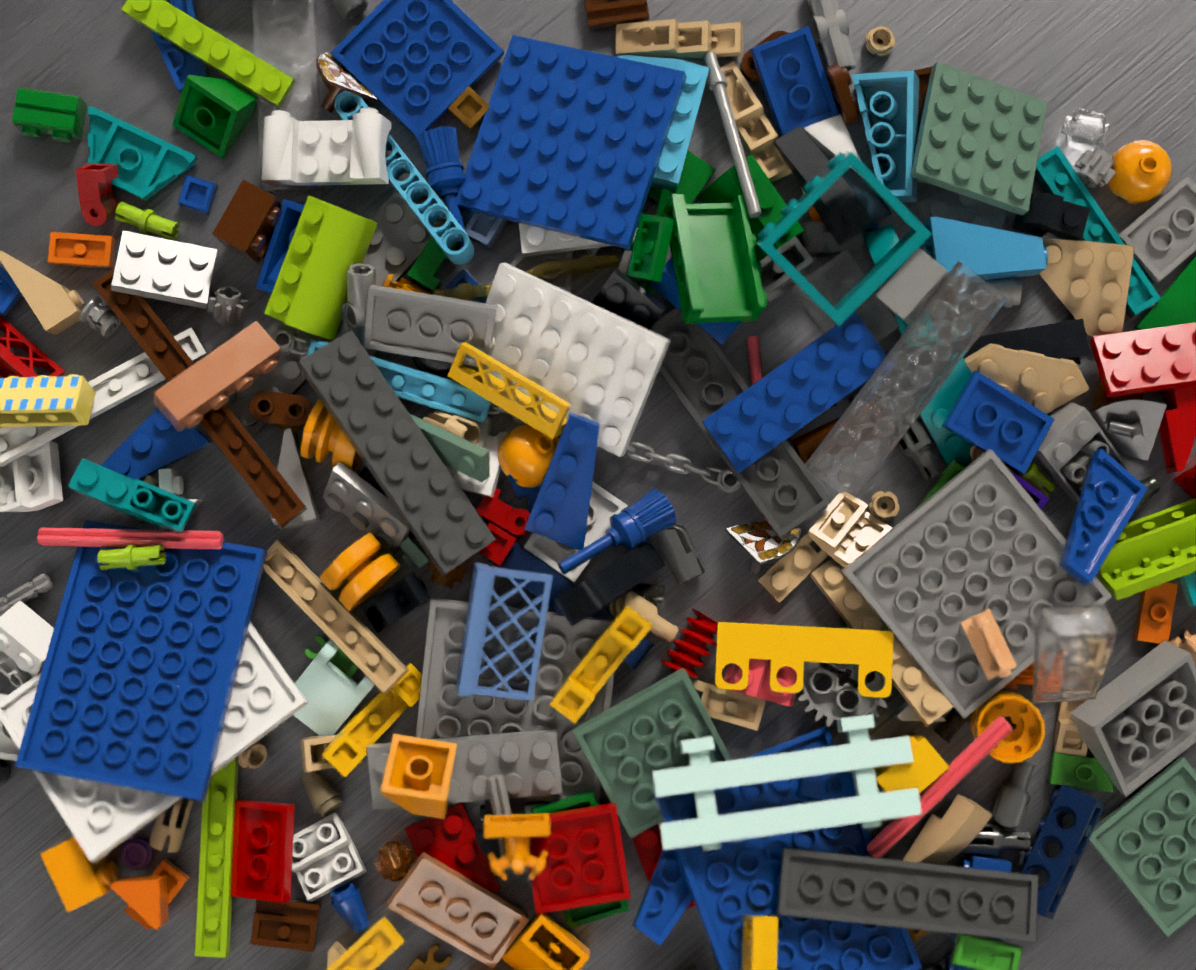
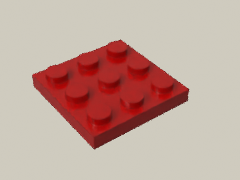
[529,802,631,914]

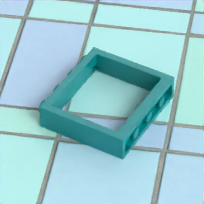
[756,151,932,326]

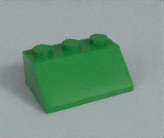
[698,154,804,262]

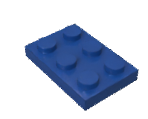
[749,26,839,137]
[942,371,1055,474]

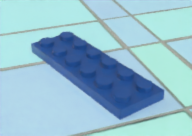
[701,311,892,473]

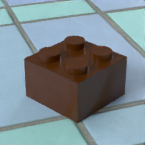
[212,179,282,264]

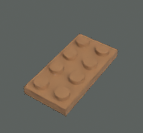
[387,852,529,969]

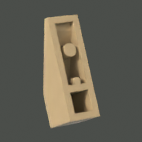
[0,251,85,336]

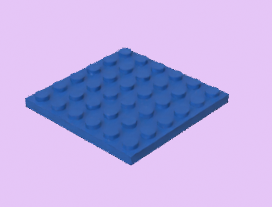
[456,35,687,250]

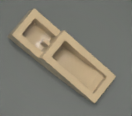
[902,794,992,865]

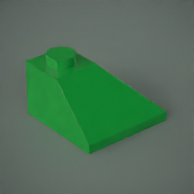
[172,75,258,159]

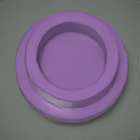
[121,838,153,870]

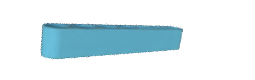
[334,90,474,265]

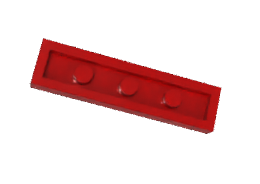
[0,316,65,378]

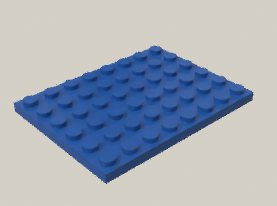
[15,520,267,802]
[653,726,922,970]

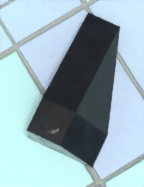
[773,126,892,246]

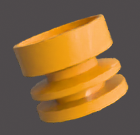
[300,398,362,473]
[970,690,1045,763]

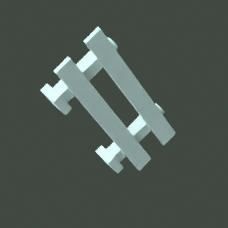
[652,714,922,851]

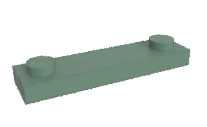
[410,414,490,483]

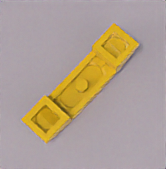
[549,605,653,723]
[322,663,422,778]

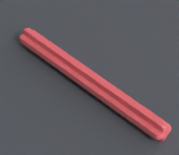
[37,527,224,550]
[867,717,1012,858]

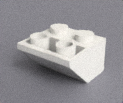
[0,600,54,688]

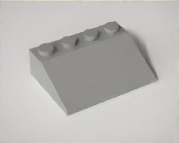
[1070,641,1196,797]

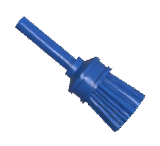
[416,126,466,251]
[558,488,677,575]

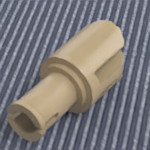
[609,590,678,644]

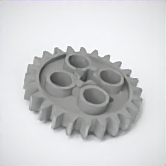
[797,627,893,727]

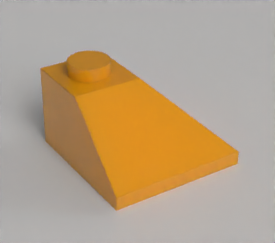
[381,734,457,819]

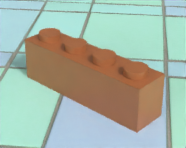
[154,321,281,432]

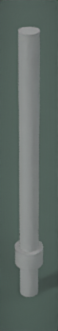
[704,52,762,218]

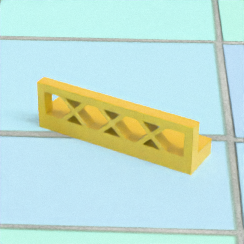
[447,342,571,439]
[742,915,778,970]

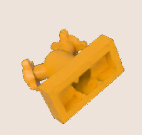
[484,813,550,880]

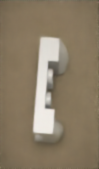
[262,108,391,186]

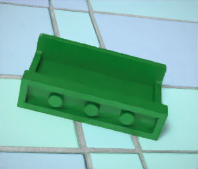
[664,194,767,324]

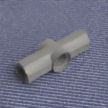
[808,0,856,71]
[341,263,377,357]

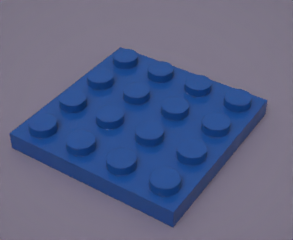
[331,0,504,137]

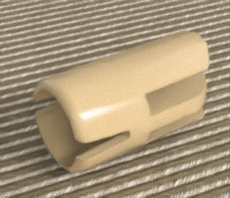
[422,409,480,444]
[149,798,194,853]

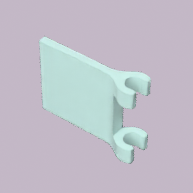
[293,639,375,736]

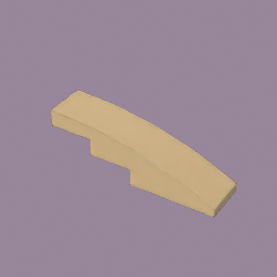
[616,19,743,58]
[708,61,792,183]

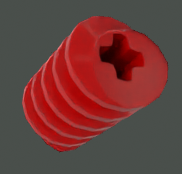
[661,608,718,678]

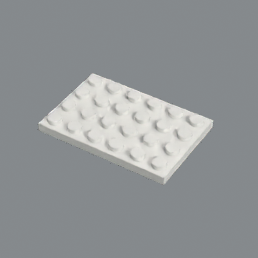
[485,262,671,457]

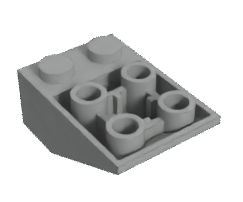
[1033,401,1131,505]

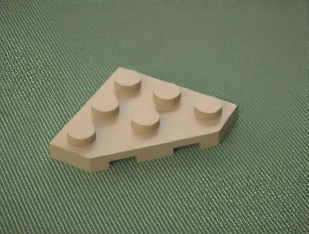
[1039,237,1135,336]
[964,343,1090,414]

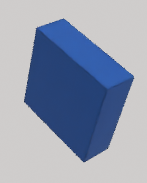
[177,175,218,215]

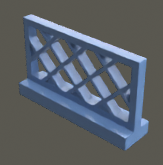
[456,563,553,701]

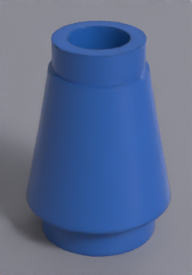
[330,883,370,933]

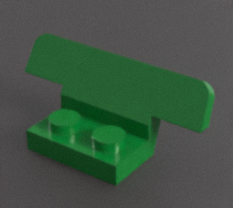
[627,189,675,296]

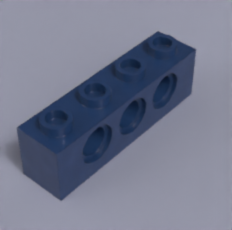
[1021,784,1105,919]

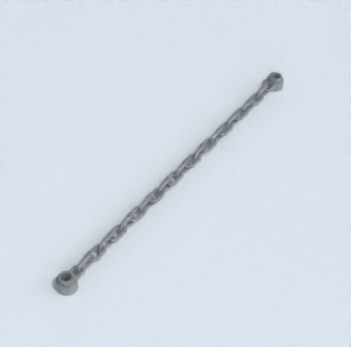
[271,328,740,493]

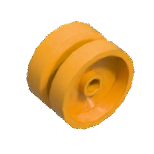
[319,532,401,611]

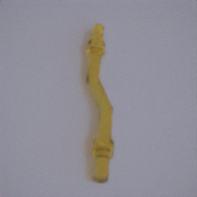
[434,254,619,301]

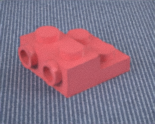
[724,659,797,707]

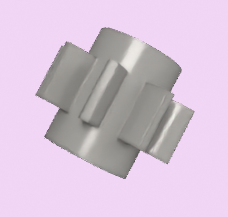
[1075,149,1116,188]
[207,286,248,325]

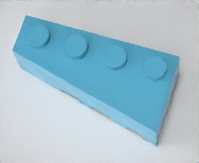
[851,70,919,202]

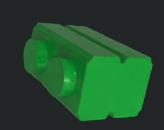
[12,87,88,142]

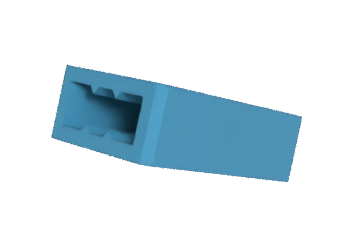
[922,216,1048,284]

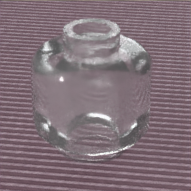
[1061,108,1111,152]

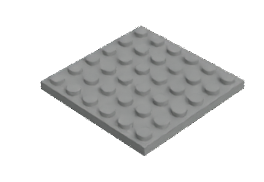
[842,449,1112,719]
[416,598,615,805]

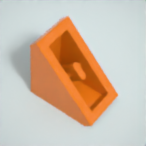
[109,874,169,931]

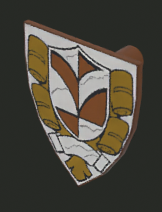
[316,52,377,112]

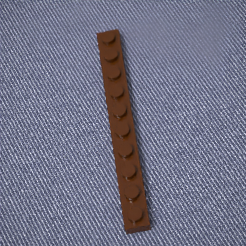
[92,268,307,528]

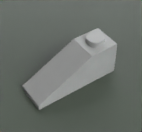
[270,428,321,530]

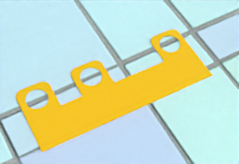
[715,622,894,698]

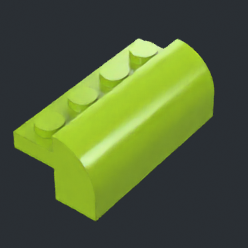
[264,195,378,340]
[1095,498,1196,600]

